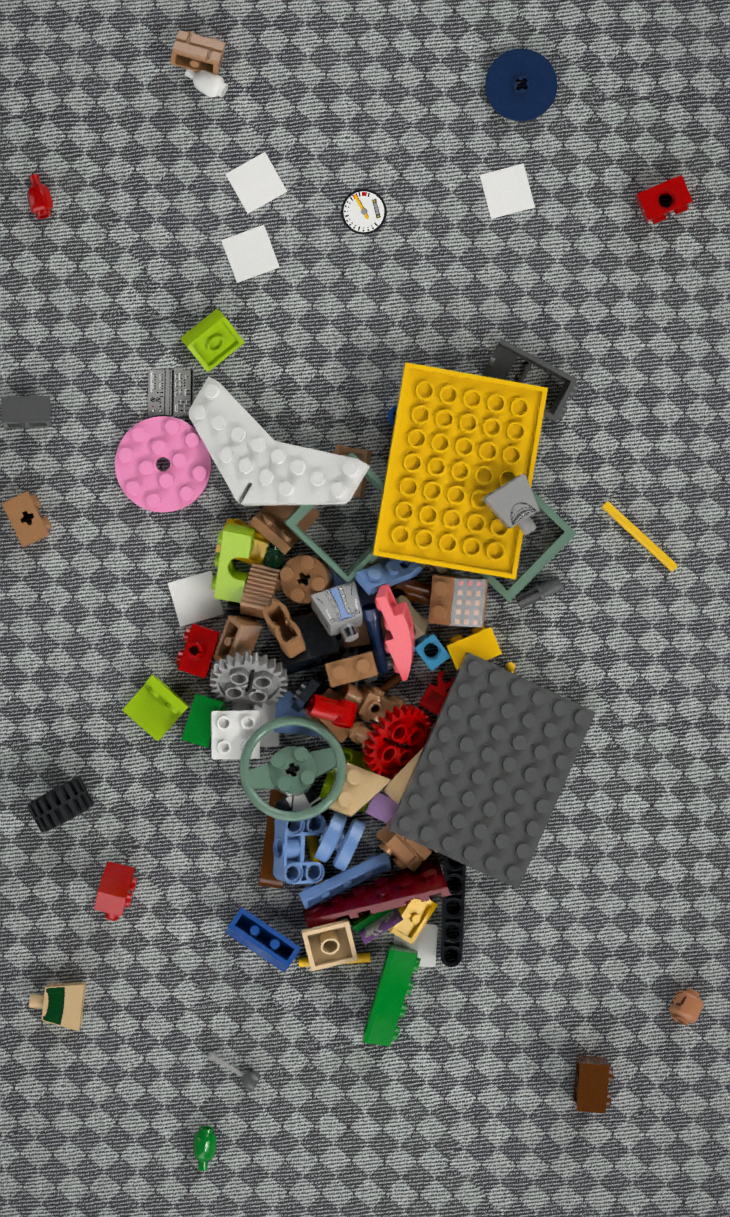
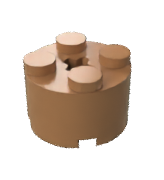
[280,555,334,604]

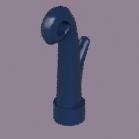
[361,603,388,675]

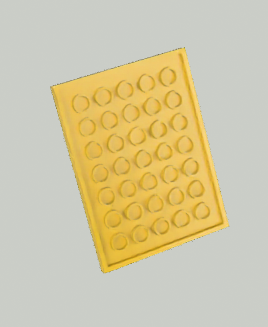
[372,362,548,579]

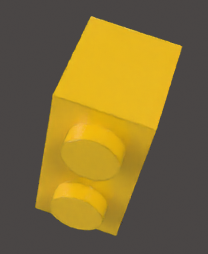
[446,625,502,671]

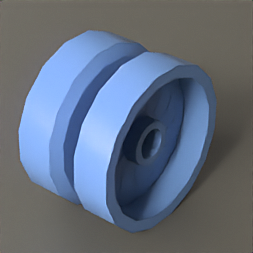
[314,811,366,872]

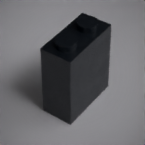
[276,612,345,675]

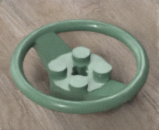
[239,716,346,821]

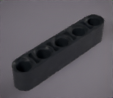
[440,856,466,967]

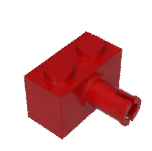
[176,623,222,678]
[94,861,138,921]

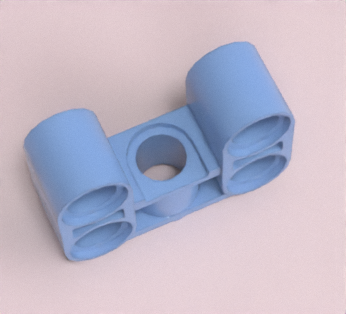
[273,811,326,884]

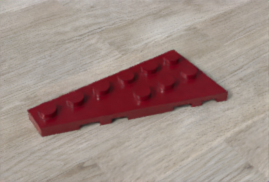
[303,858,450,928]

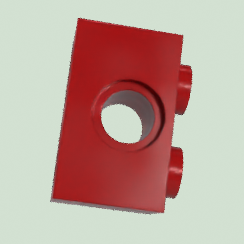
[635,175,693,224]

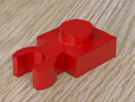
[419,671,455,715]

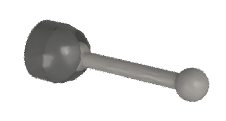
[207,1052,262,1092]

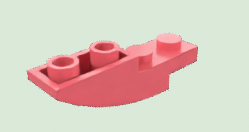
[375,584,415,681]

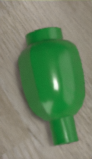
[193,1126,217,1171]

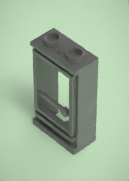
[481,338,579,423]

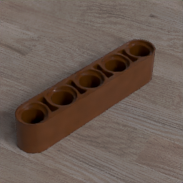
[259,771,296,889]

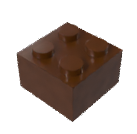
[573,1055,613,1114]

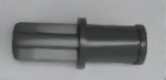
[516,576,564,608]

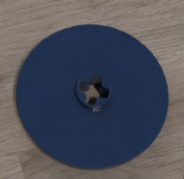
[485,49,557,122]

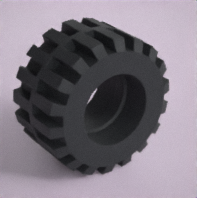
[27,777,94,832]

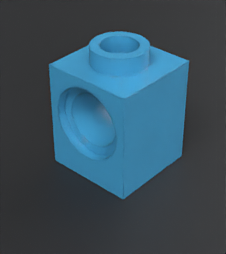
[414,633,451,671]

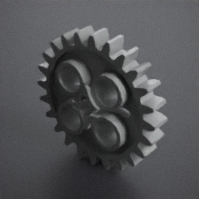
[210,651,288,709]

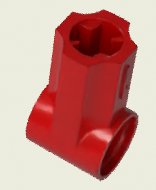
[307,694,358,729]

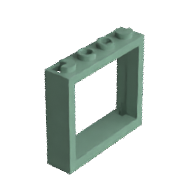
[283,452,384,583]
[478,489,577,602]

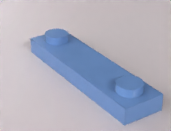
[299,852,392,910]

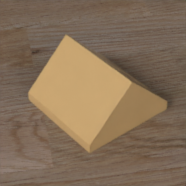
[301,919,358,971]

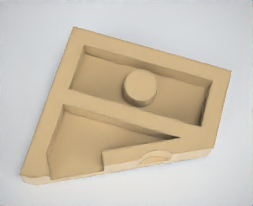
[329,763,390,817]

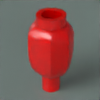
[27,174,53,219]

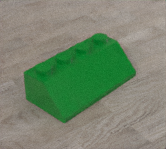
[363,943,421,1046]

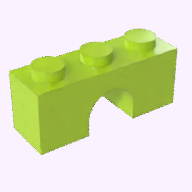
[211,523,256,603]

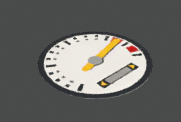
[341,189,387,235]

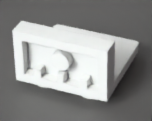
[211,709,260,760]

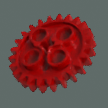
[362,704,432,779]

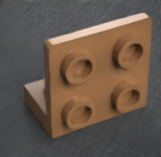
[249,505,320,554]

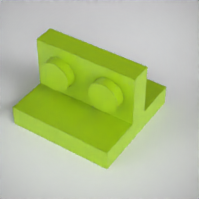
[180,308,245,372]

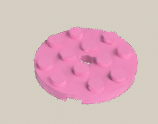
[115,416,212,513]

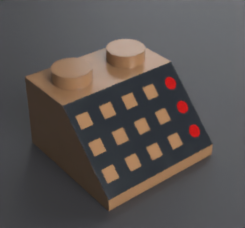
[428,573,488,627]

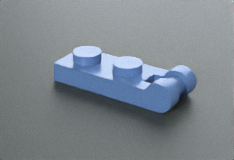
[354,558,422,595]

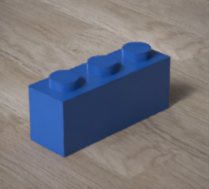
[225,907,301,973]

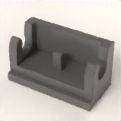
[1,396,53,429]

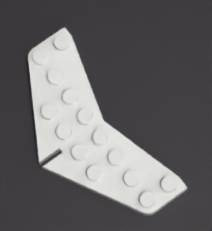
[189,376,370,506]

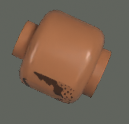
[668,988,704,1026]

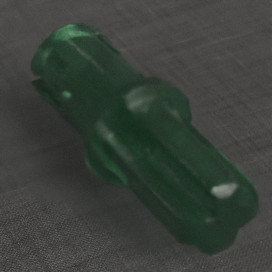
[264,546,284,571]

